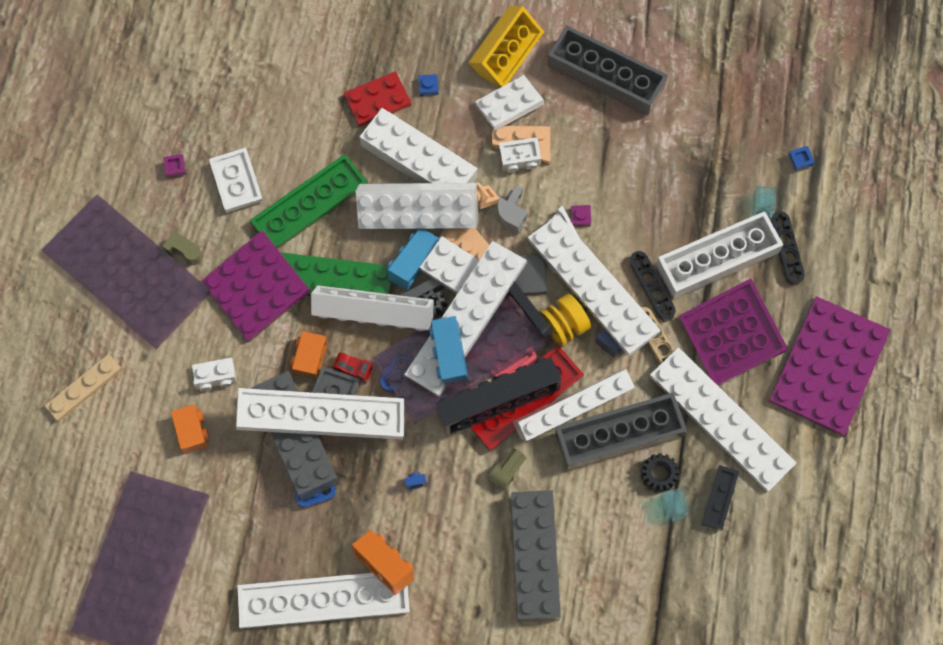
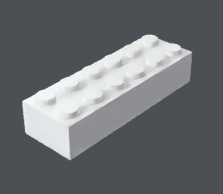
[360,108,478,183]
[356,183,478,229]
[656,211,783,299]

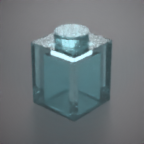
[752,186,776,217]
[660,488,689,522]

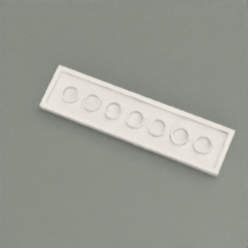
[528,215,661,356]
[404,241,527,397]
[649,347,796,492]
[236,388,404,440]
[238,573,410,629]

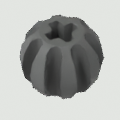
[420,289,448,319]

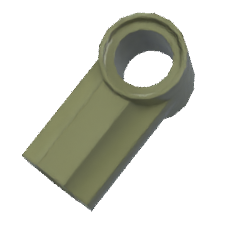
[487,447,527,491]

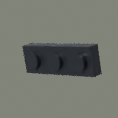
[701,465,739,531]

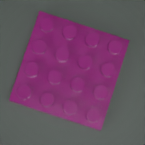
[202,231,311,342]
[679,278,789,386]

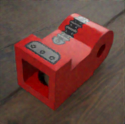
[332,352,373,384]

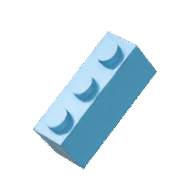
[386,228,440,291]
[429,316,469,385]

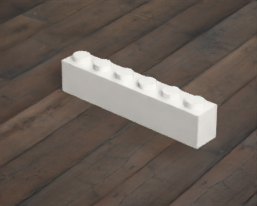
[311,285,434,331]
[513,369,635,441]

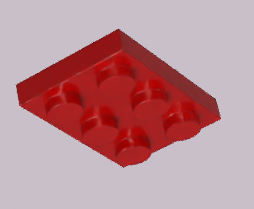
[344,71,411,127]

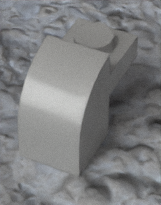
[498,185,528,234]

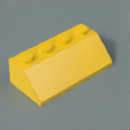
[468,6,544,88]

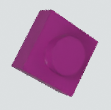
[163,154,186,178]
[571,205,591,227]

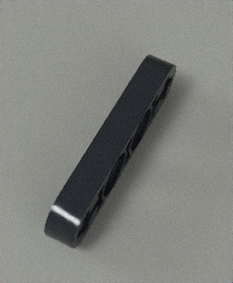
[771,211,805,285]
[630,251,676,322]
[508,281,553,339]

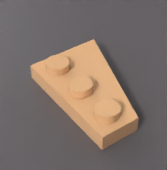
[492,126,550,165]
[438,228,489,260]

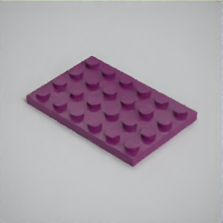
[769,296,891,437]

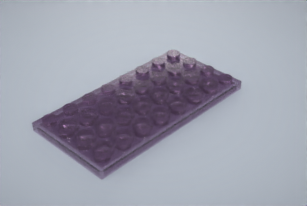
[42,194,210,350]
[372,293,552,425]
[71,471,209,645]

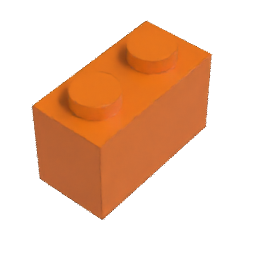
[290,331,328,379]
[171,404,210,454]

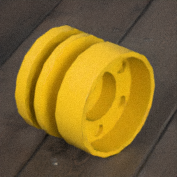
[539,294,591,347]

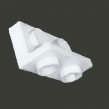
[499,137,541,172]
[192,358,237,391]

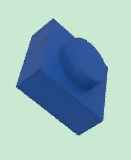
[418,74,439,96]
[788,146,815,171]
[405,472,427,490]

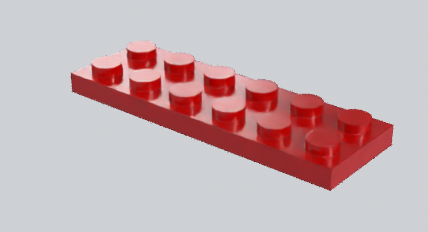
[470,345,584,452]

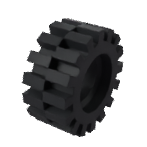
[641,453,680,493]

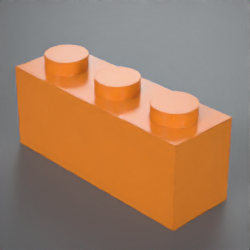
[352,530,414,595]

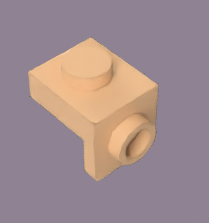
[477,182,500,209]

